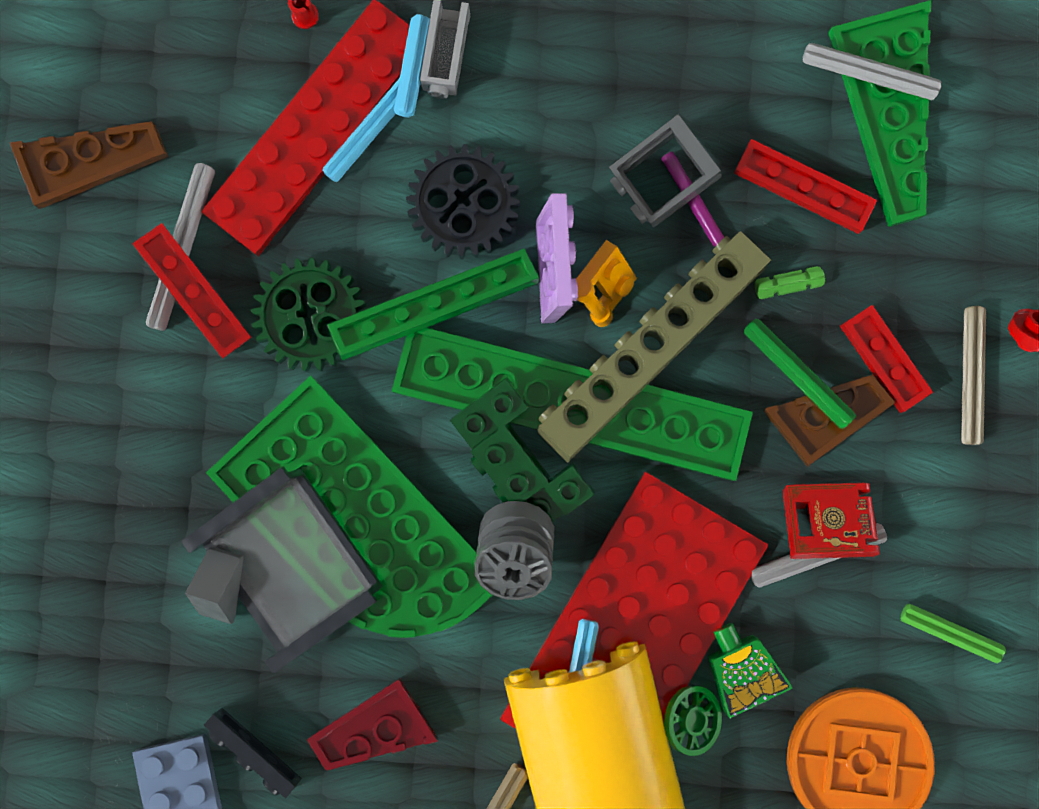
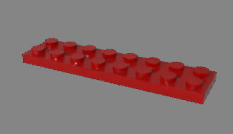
[201,0,410,256]

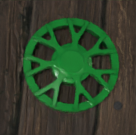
[664,685,722,756]

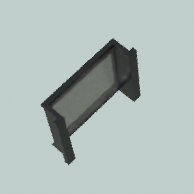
[181,466,383,674]

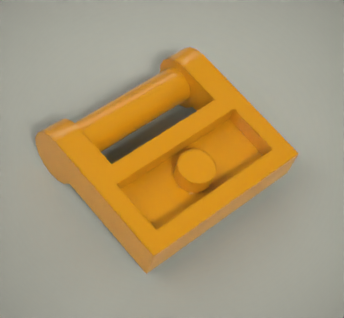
[576,240,637,327]

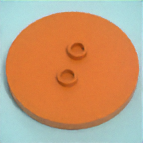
[787,687,935,809]

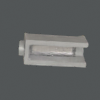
[420,0,470,98]

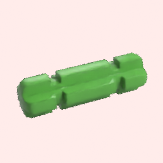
[755,266,825,299]

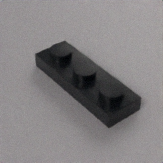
[203,708,302,798]

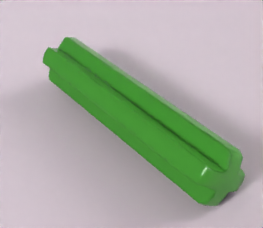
[900,604,1006,663]

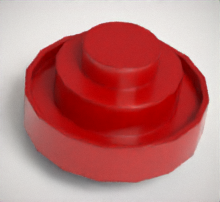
[1008,309,1039,352]

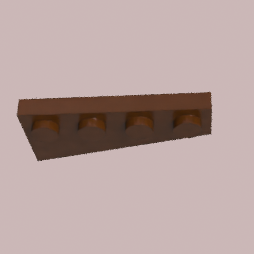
[9,121,168,209]

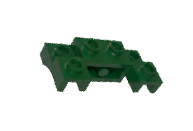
[450,377,594,522]

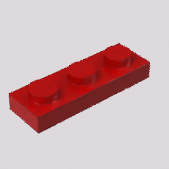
[840,305,933,413]

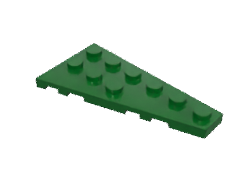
[828,0,931,227]

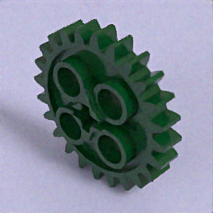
[251,257,366,372]

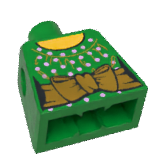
[707,623,792,718]

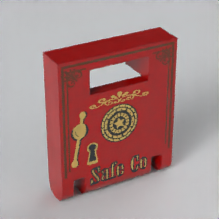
[782,483,880,559]

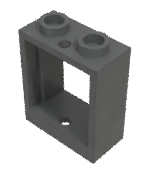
[609,114,722,228]

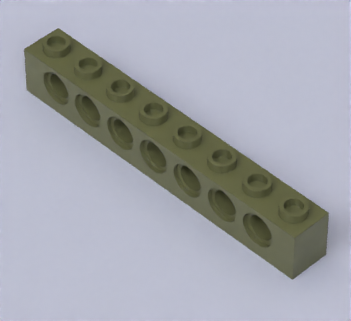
[537,231,771,463]

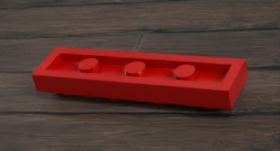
[734,139,877,234]
[132,223,251,359]

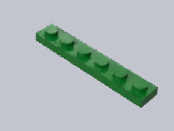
[328,248,539,361]

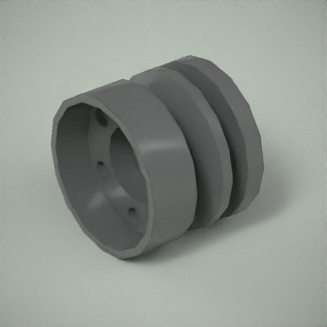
[475,501,554,600]

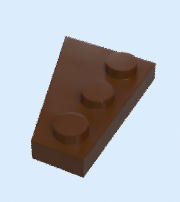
[763,375,895,467]

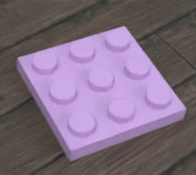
[536,194,578,323]

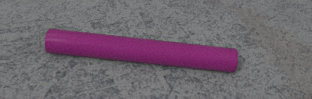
[661,151,725,247]

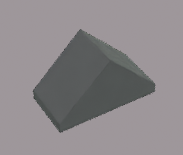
[185,547,244,624]

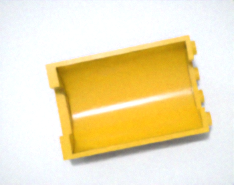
[504,642,685,809]

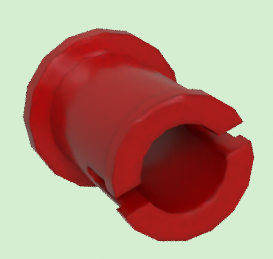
[288,0,319,29]

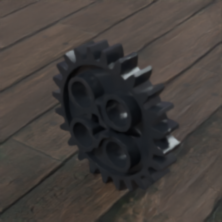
[406,144,520,259]

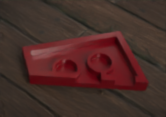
[307,678,438,771]

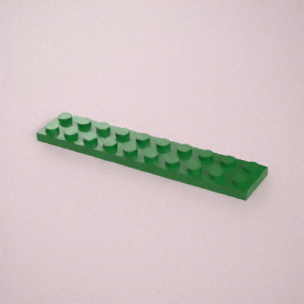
[392,328,753,481]

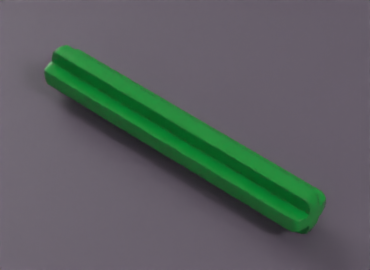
[744,319,856,429]

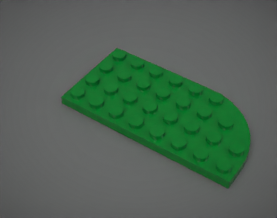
[206,375,492,638]

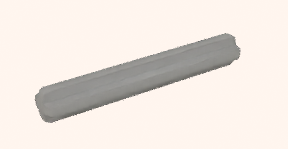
[803,43,941,100]
[751,523,887,587]

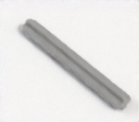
[146,163,215,331]

